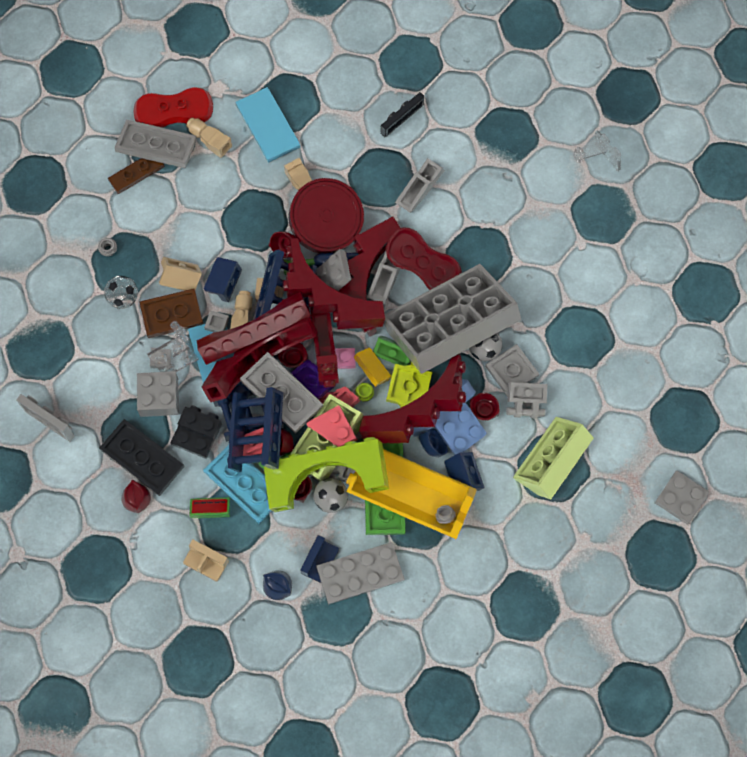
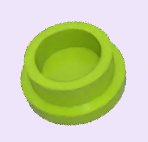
[355,383,374,402]

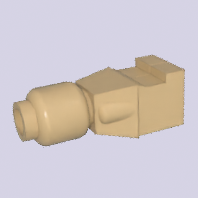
[186,118,232,158]
[284,158,312,190]
[230,291,253,329]

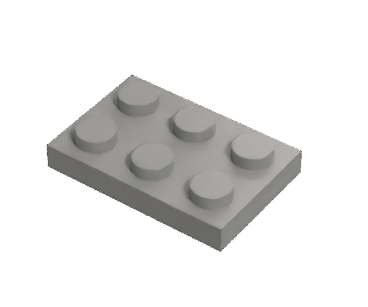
[16,394,75,442]

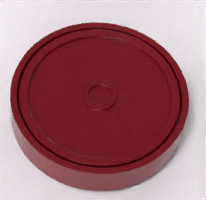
[288,178,364,254]

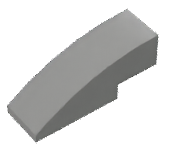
[395,158,445,213]
[367,251,401,305]

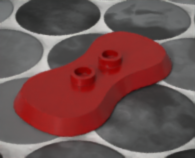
[133,87,213,128]

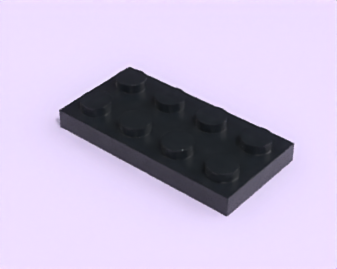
[99,419,185,496]

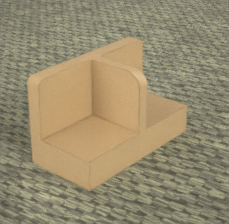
[159,257,202,291]
[183,539,229,582]

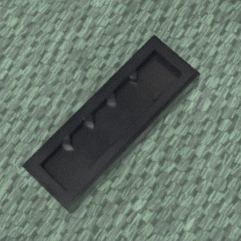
[380,92,424,138]

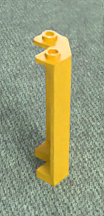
[346,449,477,539]

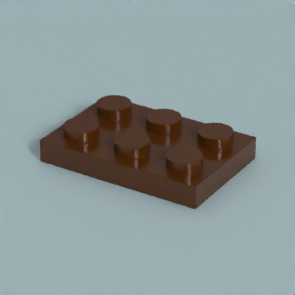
[139,288,203,338]

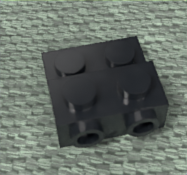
[170,405,222,459]

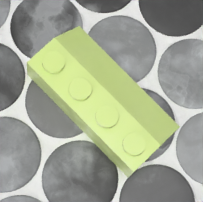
[291,394,364,482]
[513,417,594,500]

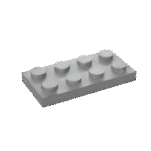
[115,119,196,168]
[240,352,323,433]
[316,542,405,605]

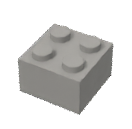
[137,371,179,417]

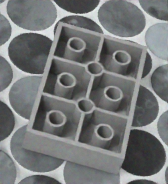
[384,264,521,374]

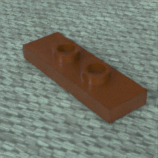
[108,158,165,194]

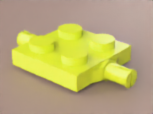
[386,362,432,408]

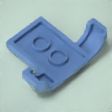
[413,379,487,455]

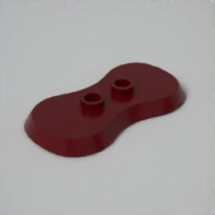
[386,227,462,290]

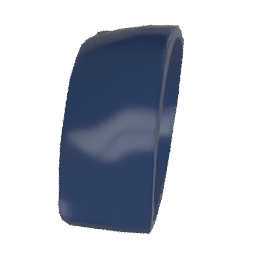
[419,429,448,458]
[263,570,292,600]

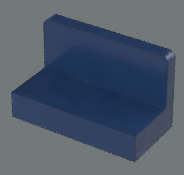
[203,257,242,303]
[444,452,485,491]
[300,535,339,583]

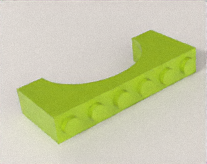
[264,437,389,513]

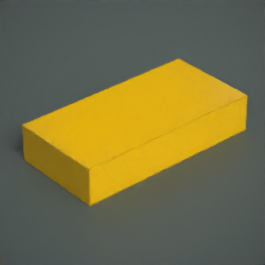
[353,347,392,387]

